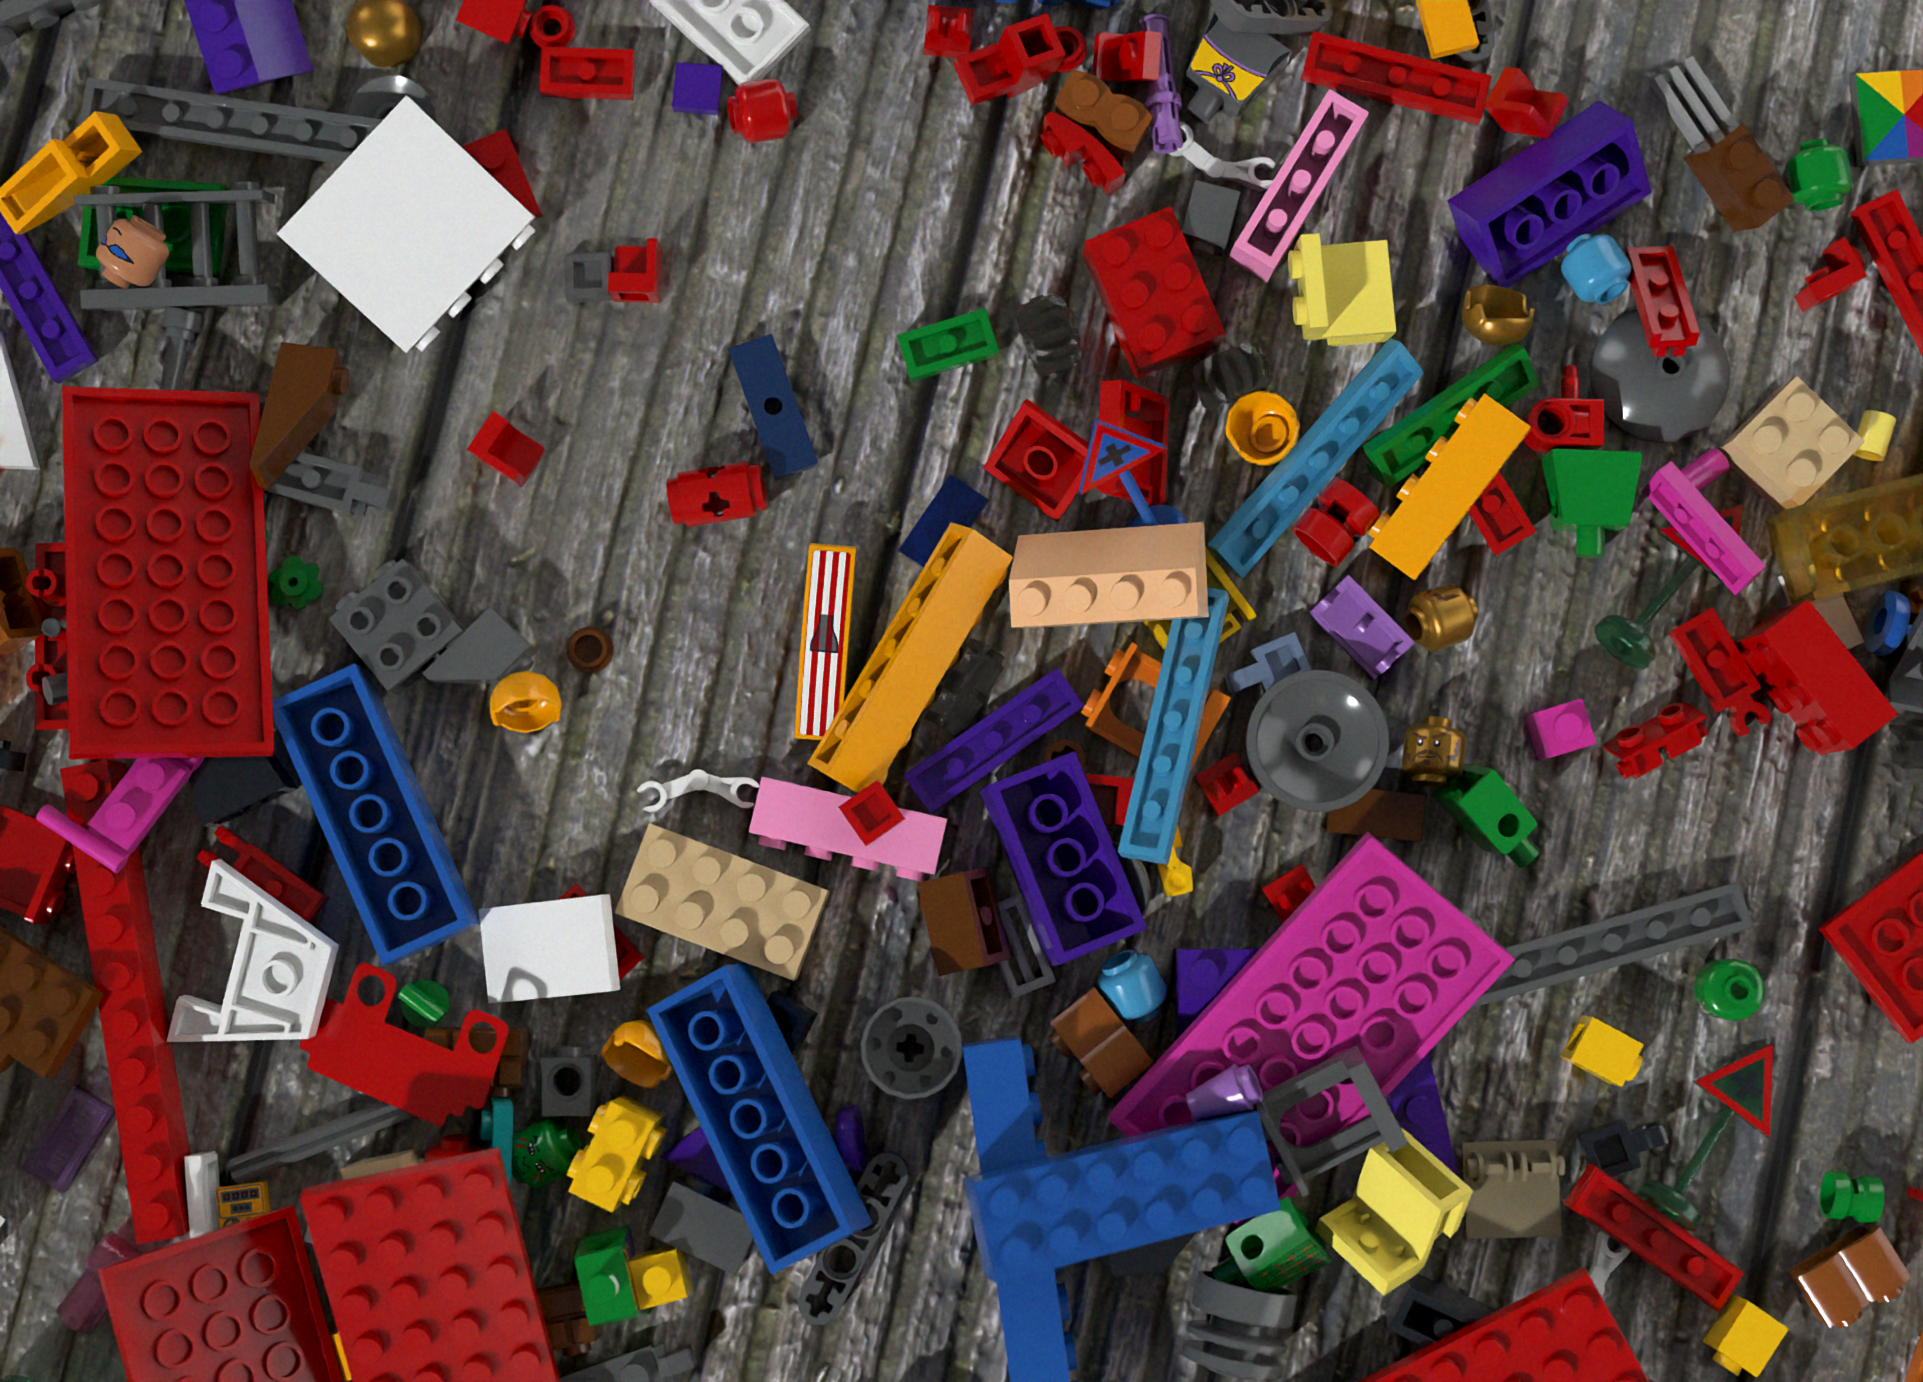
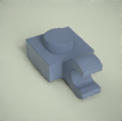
[1223,632,1311,695]

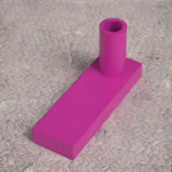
[1642,448,1766,596]

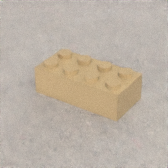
[615,823,831,981]

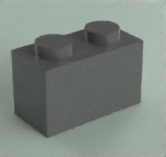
[648,1174,754,1276]

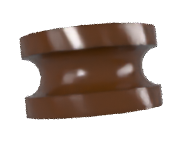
[1043,739,1086,769]

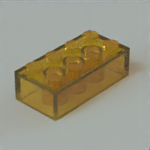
[1765,473,1923,605]

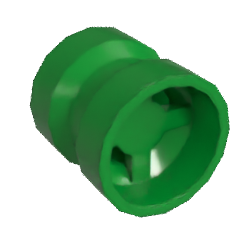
[1819,1170,1884,1225]

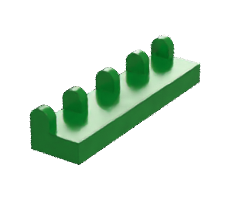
[1363,342,1540,488]

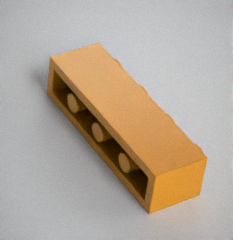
[1368,393,1531,581]

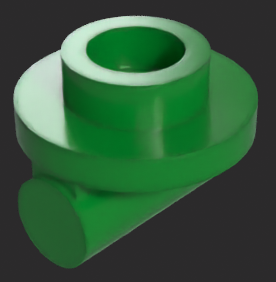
[398,980,450,1027]

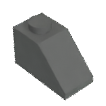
[422,607,537,684]

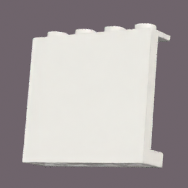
[277,95,536,353]

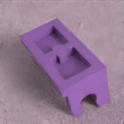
[1308,575,1415,680]

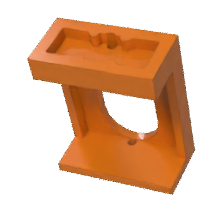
[1081,642,1231,772]

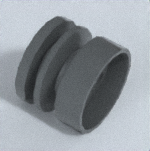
[860,996,962,1099]
[1181,1270,1298,1379]

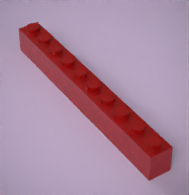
[60,760,190,1245]

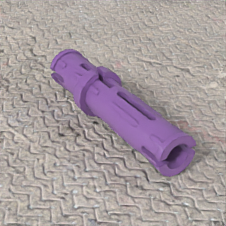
[1139,14,1183,153]

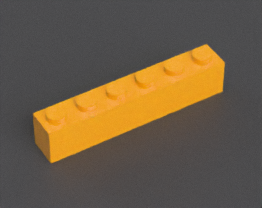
[807,522,1013,793]

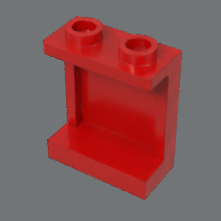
[0,803,76,924]

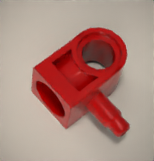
[1521,365,1604,452]

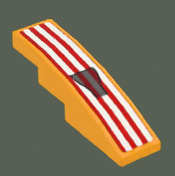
[794,543,857,740]

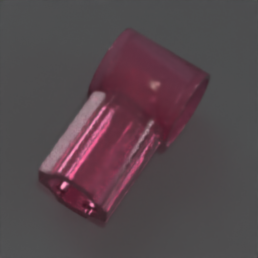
[55,1231,144,1336]

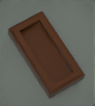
[1326,789,1426,843]

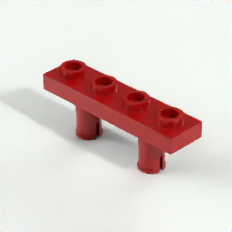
[26,542,68,731]

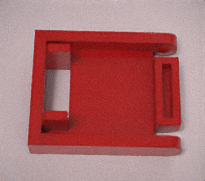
[1097,379,1169,507]

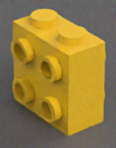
[567,1094,668,1212]

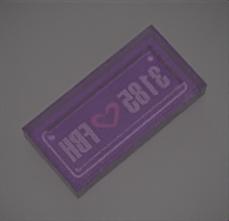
[22,1085,116,1193]

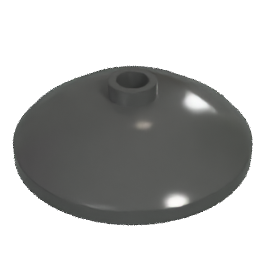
[1589,309,1730,443]
[1246,670,1389,812]

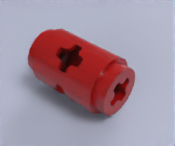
[666,461,768,528]

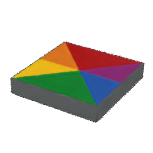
[1849,68,1923,167]

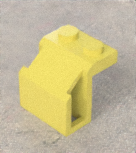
[1288,233,1396,346]
[1315,1128,1473,1296]

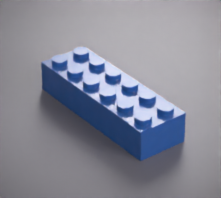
[272,664,480,965]
[646,963,873,1275]
[963,1111,1281,1283]

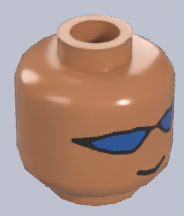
[96,215,169,289]

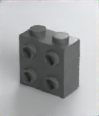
[328,558,466,695]

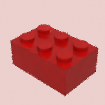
[1082,206,1226,381]
[1735,599,1898,755]

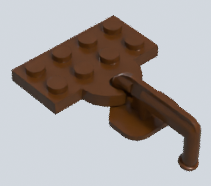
[0,926,104,1079]

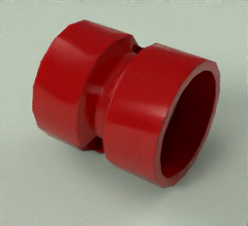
[1292,478,1381,567]

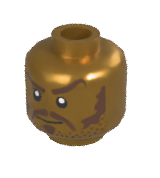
[1404,584,1478,651]
[1402,716,1466,788]

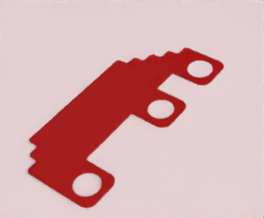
[299,963,509,1127]

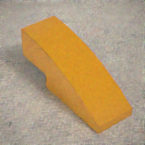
[0,111,142,235]

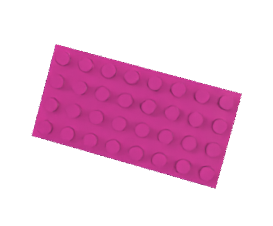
[1109,832,1515,1227]

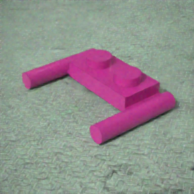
[36,757,205,873]

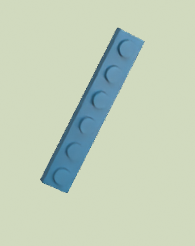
[1207,338,1424,579]
[1118,588,1229,865]

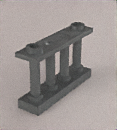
[74,182,281,311]

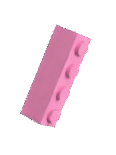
[1228,89,1370,283]
[749,777,947,882]

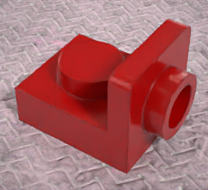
[1092,30,1162,84]
[1794,237,1867,313]

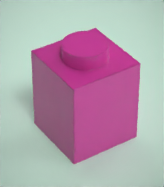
[1524,698,1597,761]

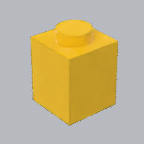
[1559,1015,1644,1087]
[628,1245,693,1310]
[1702,1294,1789,1378]

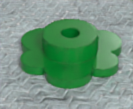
[270,556,323,610]

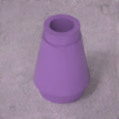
[1186,1064,1263,1121]

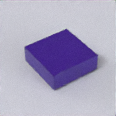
[672,62,724,116]

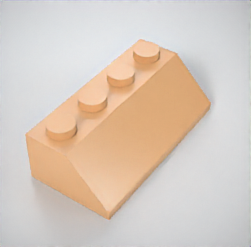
[1009,522,1209,628]

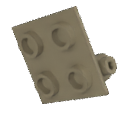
[1461,1139,1565,1239]

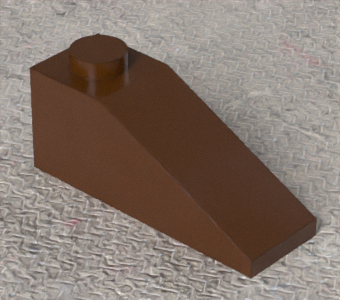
[249,342,349,488]

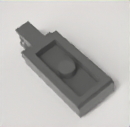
[263,452,398,516]
[560,1342,697,1382]

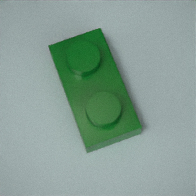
[897,308,999,382]

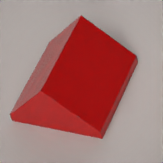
[983,399,1089,522]

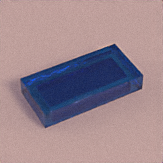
[898,474,989,569]

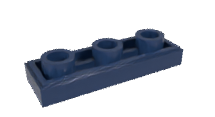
[728,333,819,481]

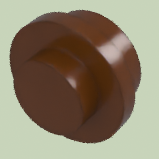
[567,626,614,674]

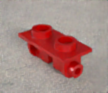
[1603,701,1708,779]

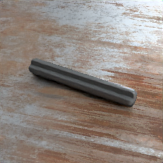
[228,1101,413,1183]

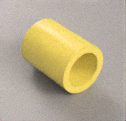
[1854,410,1897,461]

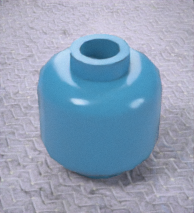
[1561,234,1632,305]
[1097,950,1167,1024]

